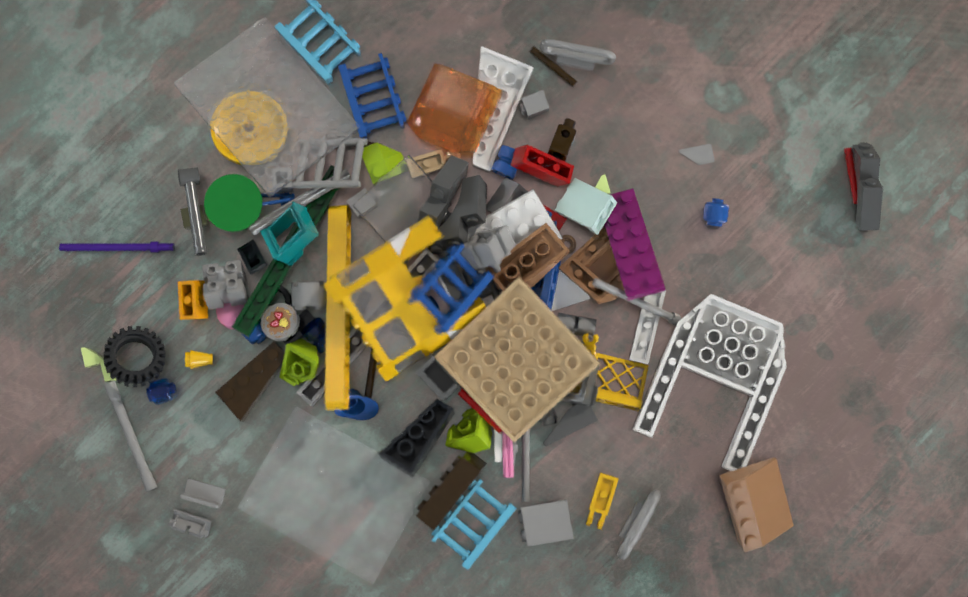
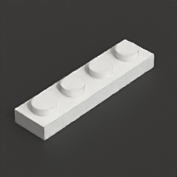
[629,290,666,365]

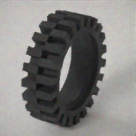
[104,326,165,387]

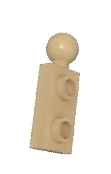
[405,148,461,179]

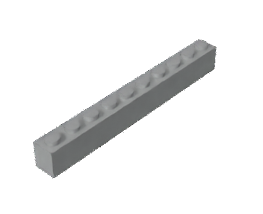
[296,249,439,406]

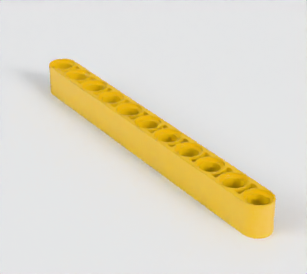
[325,205,351,410]

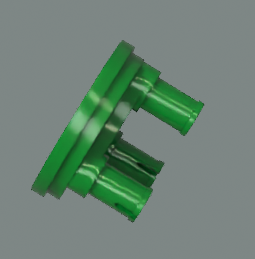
[204,174,263,232]

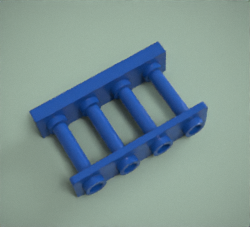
[338,53,407,139]
[407,244,494,335]

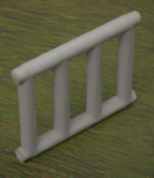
[292,138,367,189]

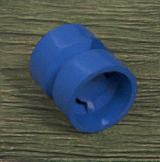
[491,145,518,180]

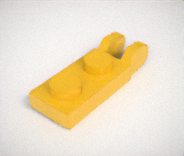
[586,473,619,530]

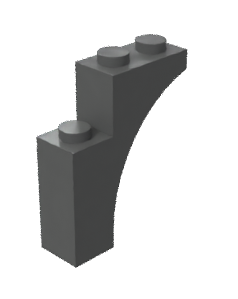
[852,142,883,231]
[418,155,469,229]
[427,175,487,254]

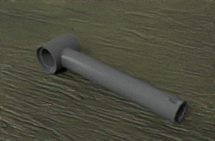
[178,167,207,256]

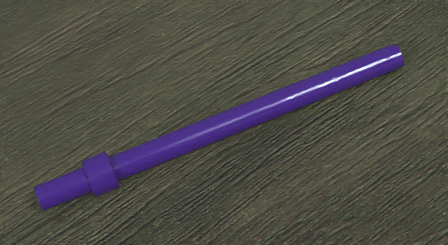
[59,241,175,253]

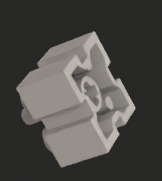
[460,225,516,273]
[203,260,247,310]

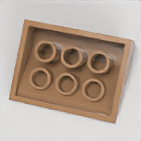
[720,457,794,553]

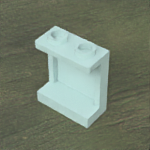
[555,178,617,235]

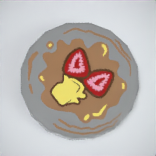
[261,303,300,341]

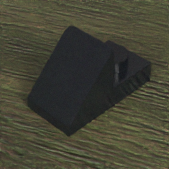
[237,239,269,275]

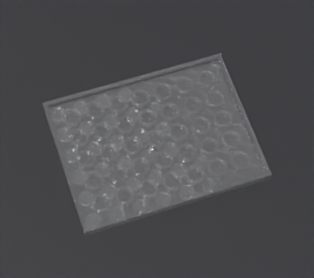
[174,17,360,197]
[238,406,430,584]

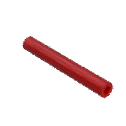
[844,147,857,205]
[458,388,503,434]

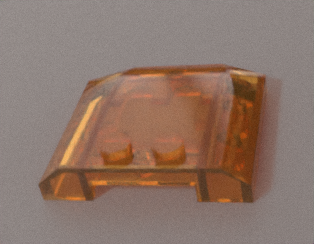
[407,63,503,154]

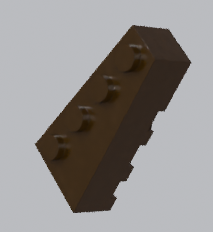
[215,341,285,422]
[416,452,487,531]

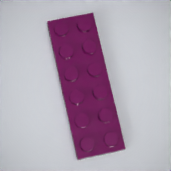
[604,188,665,301]

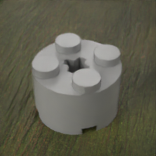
[291,281,327,310]

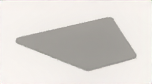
[679,144,715,165]

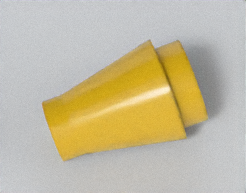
[185,350,213,369]

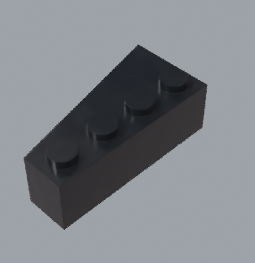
[378,399,454,478]

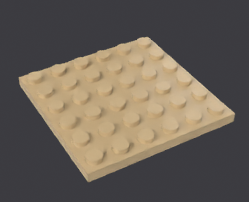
[434,277,600,442]

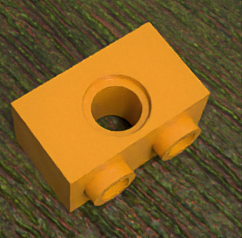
[178,280,208,320]

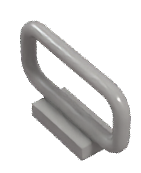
[540,39,616,71]
[617,490,660,560]

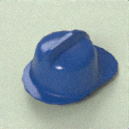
[334,389,379,420]

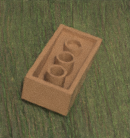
[485,223,570,293]

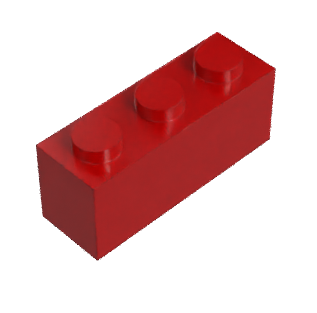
[511,144,574,187]

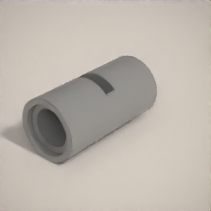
[558,313,597,338]

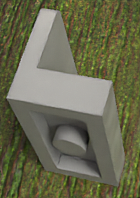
[486,178,528,213]
[180,478,226,508]

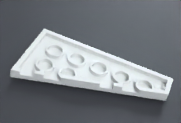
[473,46,534,172]
[438,189,563,262]

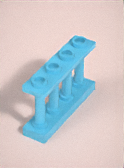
[275,0,361,85]
[431,479,517,570]

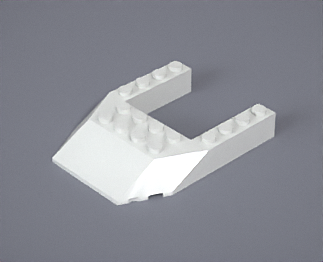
[632,294,786,471]

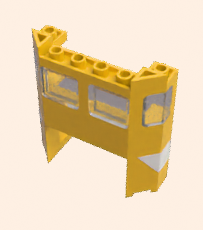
[324,215,487,382]

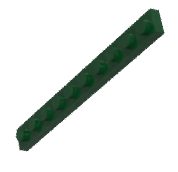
[232,165,340,338]

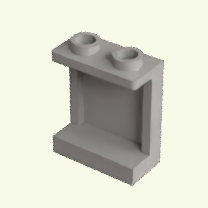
[518,499,574,546]

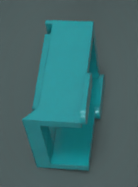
[260,201,319,266]

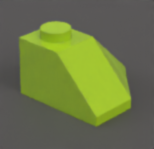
[362,142,408,185]
[279,338,319,386]
[445,408,493,453]

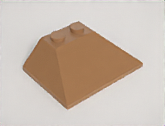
[559,226,624,304]

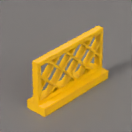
[569,353,649,411]

